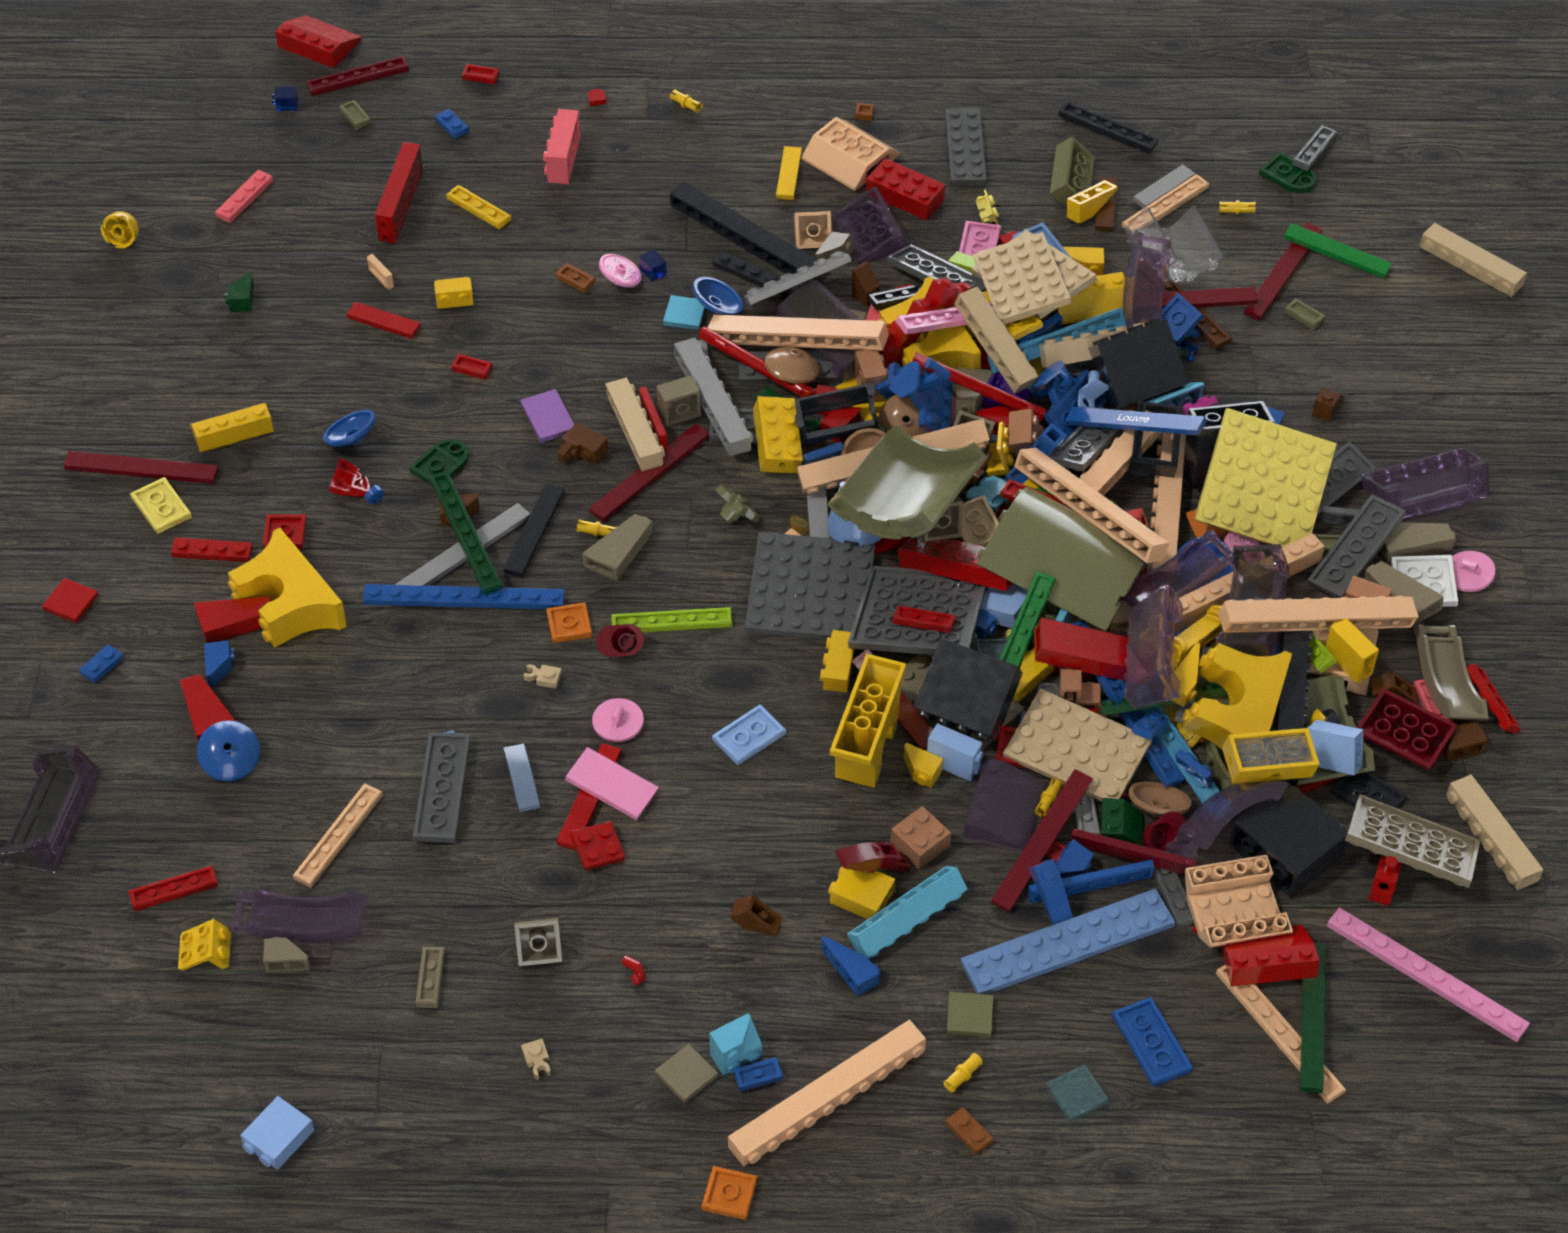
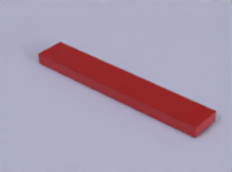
[556,743,621,850]

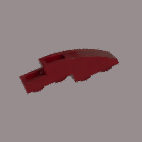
[835,842,911,873]

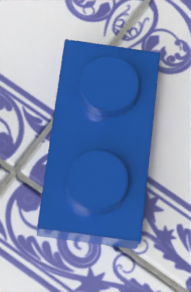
[435,108,469,139]
[79,644,124,684]
[1132,711,1169,740]
[1175,749,1213,788]
[733,1057,783,1092]

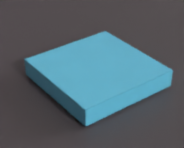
[663,295,705,330]

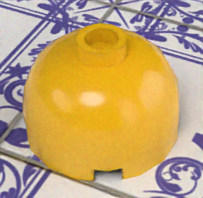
[101,211,139,248]

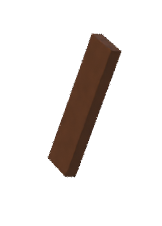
[1095,177,1117,232]

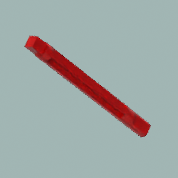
[699,326,816,398]
[912,352,1046,421]

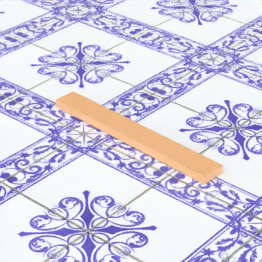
[1216,965,1346,1104]

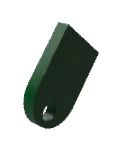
[1259,151,1316,193]
[409,439,469,486]

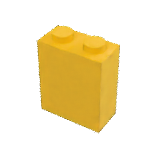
[1326,618,1379,684]
[828,867,895,919]

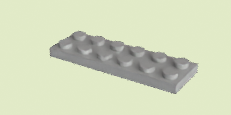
[744,251,851,305]

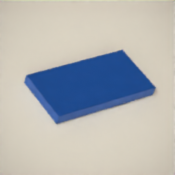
[1111,997,1193,1087]

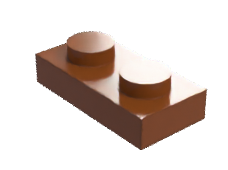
[555,263,595,293]
[945,1107,993,1155]

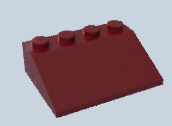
[1357,688,1458,770]

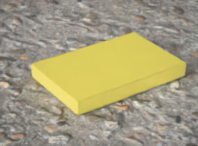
[130,477,192,534]

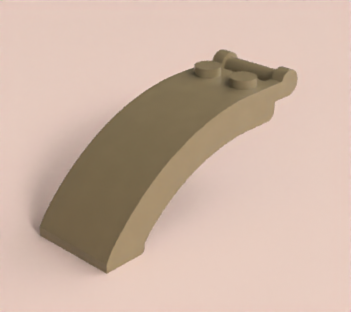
[1414,623,1489,720]

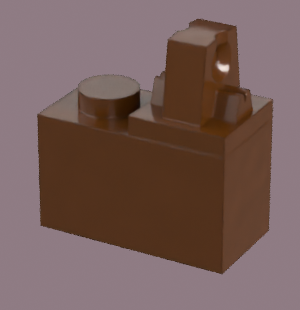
[558,422,609,464]

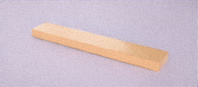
[1122,174,1209,236]
[293,783,383,888]

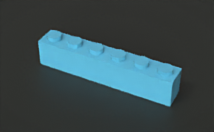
[847,866,968,958]

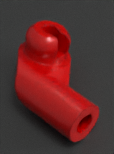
[622,956,646,985]

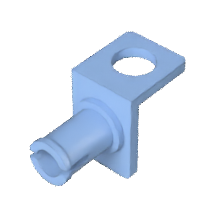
[1078,371,1109,408]

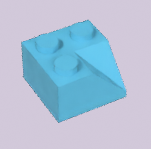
[709,1013,762,1076]

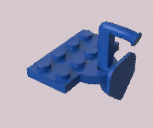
[889,357,953,433]
[1028,360,1107,442]

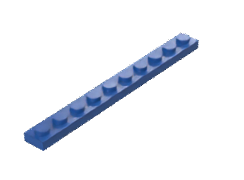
[363,584,564,609]
[1070,620,1185,788]

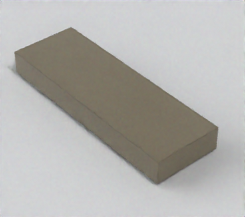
[415,947,445,1008]

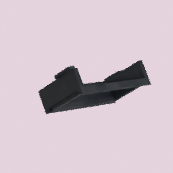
[795,382,879,444]
[1128,398,1184,478]

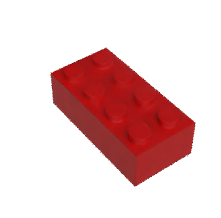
[866,158,945,221]

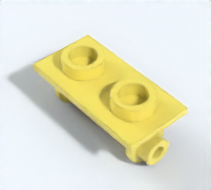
[976,190,999,225]

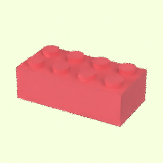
[543,109,581,184]

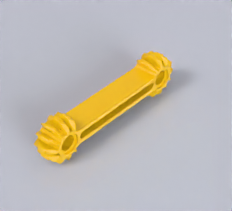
[1158,604,1225,672]

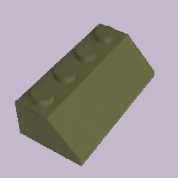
[1050,136,1095,205]

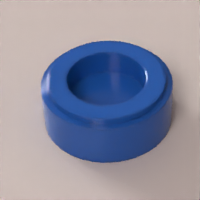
[365,485,384,504]

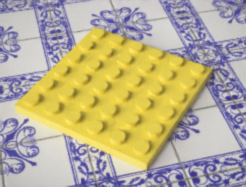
[1194,408,1337,548]

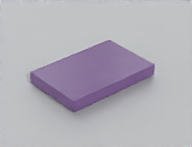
[520,389,574,443]

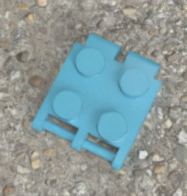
[965,475,1010,512]

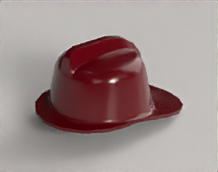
[596,624,644,657]
[1142,811,1187,852]

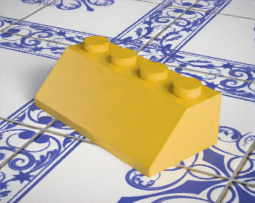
[1054,272,1130,325]
[190,403,274,453]

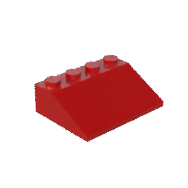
[275,15,362,69]
[1220,925,1319,986]

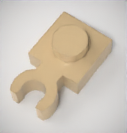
[524,665,562,689]
[521,1039,551,1080]

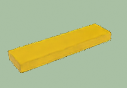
[776,146,802,200]
[446,185,511,230]

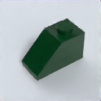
[225,272,254,312]

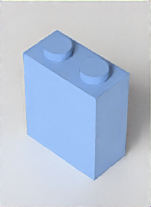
[981,584,1028,628]
[1308,720,1363,775]
[927,723,984,781]
[240,1096,314,1170]

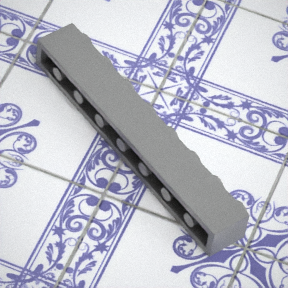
[674,338,753,456]

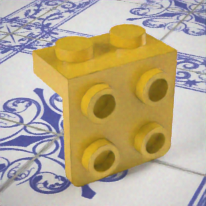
[434,277,474,309]
[987,422,1014,477]
[178,919,231,971]

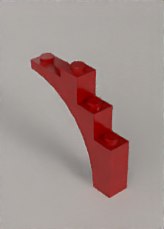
[879,278,971,369]

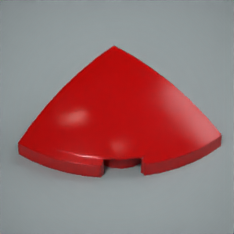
[328,458,370,496]

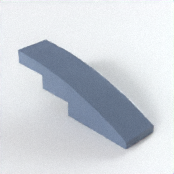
[504,743,540,812]

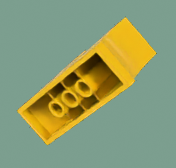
[878,276,981,374]
[228,528,347,648]
[1182,643,1292,749]
[830,654,906,788]

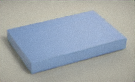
[712,704,786,765]

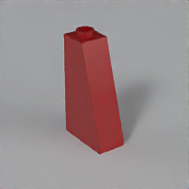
[194,596,271,643]
[180,674,235,741]

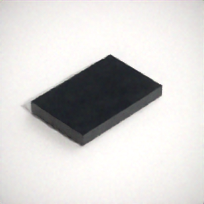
[1330,771,1407,808]

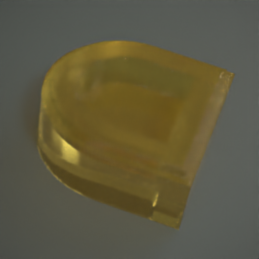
[788,515,809,534]

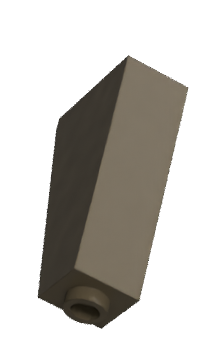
[955,368,993,417]
[582,514,653,581]
[1379,522,1456,564]
[1365,561,1444,627]

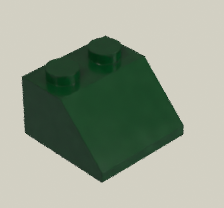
[1100,798,1143,846]

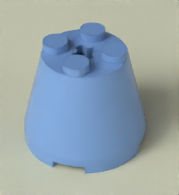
[827,482,883,545]

